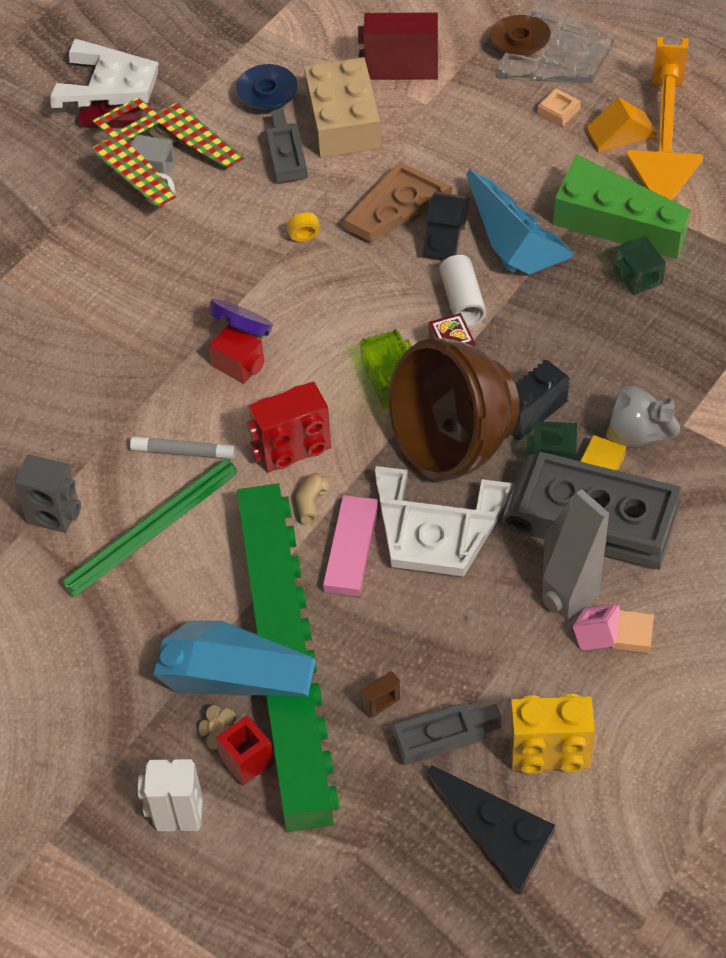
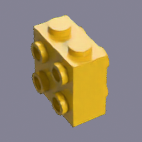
[510,694,595,774]

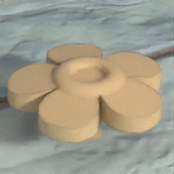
[199,705,236,750]

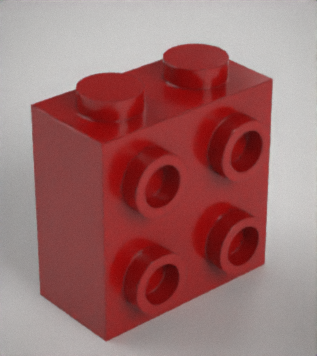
[246,381,332,473]

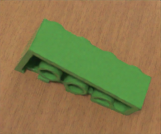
[553,154,691,259]

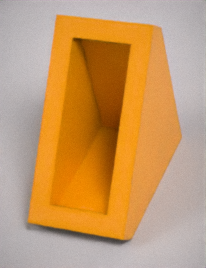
[587,97,657,152]

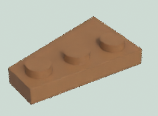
[344,161,452,242]

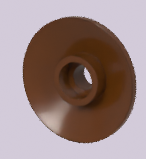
[490,15,551,55]

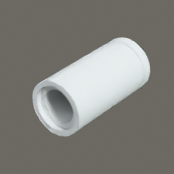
[439,255,486,327]

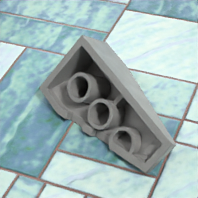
[542,489,609,621]

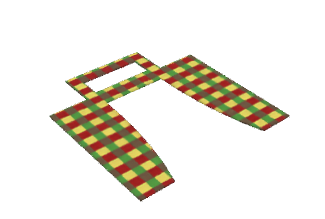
[90,97,245,208]

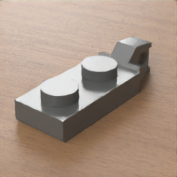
[266,109,308,183]
[392,702,502,765]

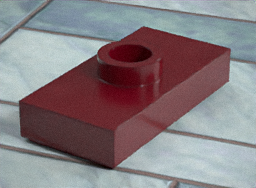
[78,100,143,128]

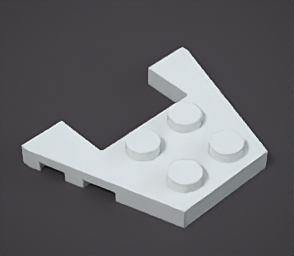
[51,39,158,108]
[375,466,514,577]

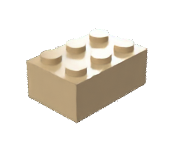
[304,57,381,158]

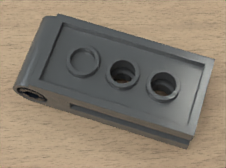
[502,452,681,570]

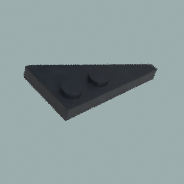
[427,765,555,895]

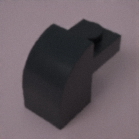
[422,191,470,259]

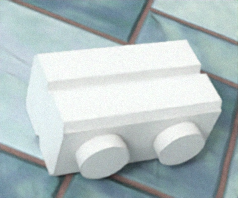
[138,759,203,831]

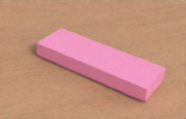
[323,495,379,597]

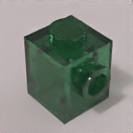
[613,235,666,295]

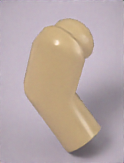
[296,473,330,524]

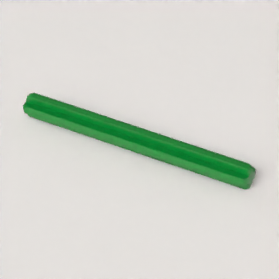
[62,458,237,597]

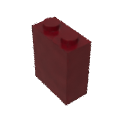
[358,12,438,80]

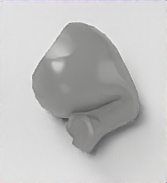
[605,386,680,448]

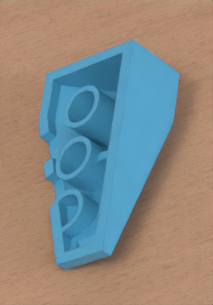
[466,169,574,274]
[153,620,316,697]

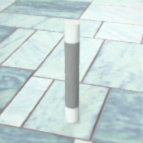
[130,436,236,459]

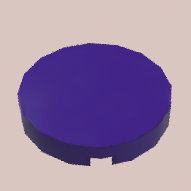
[207,298,273,336]

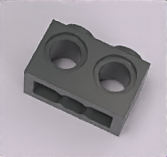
[14,454,81,533]

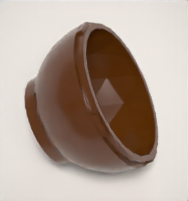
[388,338,519,481]

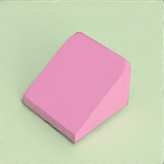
[573,604,620,650]

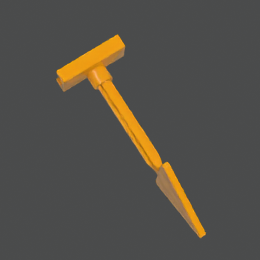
[627,37,704,201]

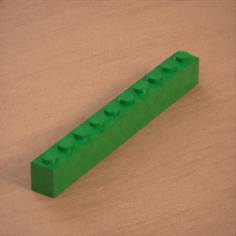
[237,483,339,833]

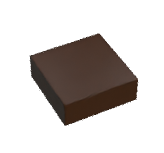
[360,670,400,719]

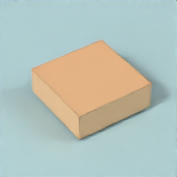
[537,88,581,127]
[612,610,654,654]

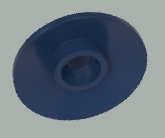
[236,64,297,110]

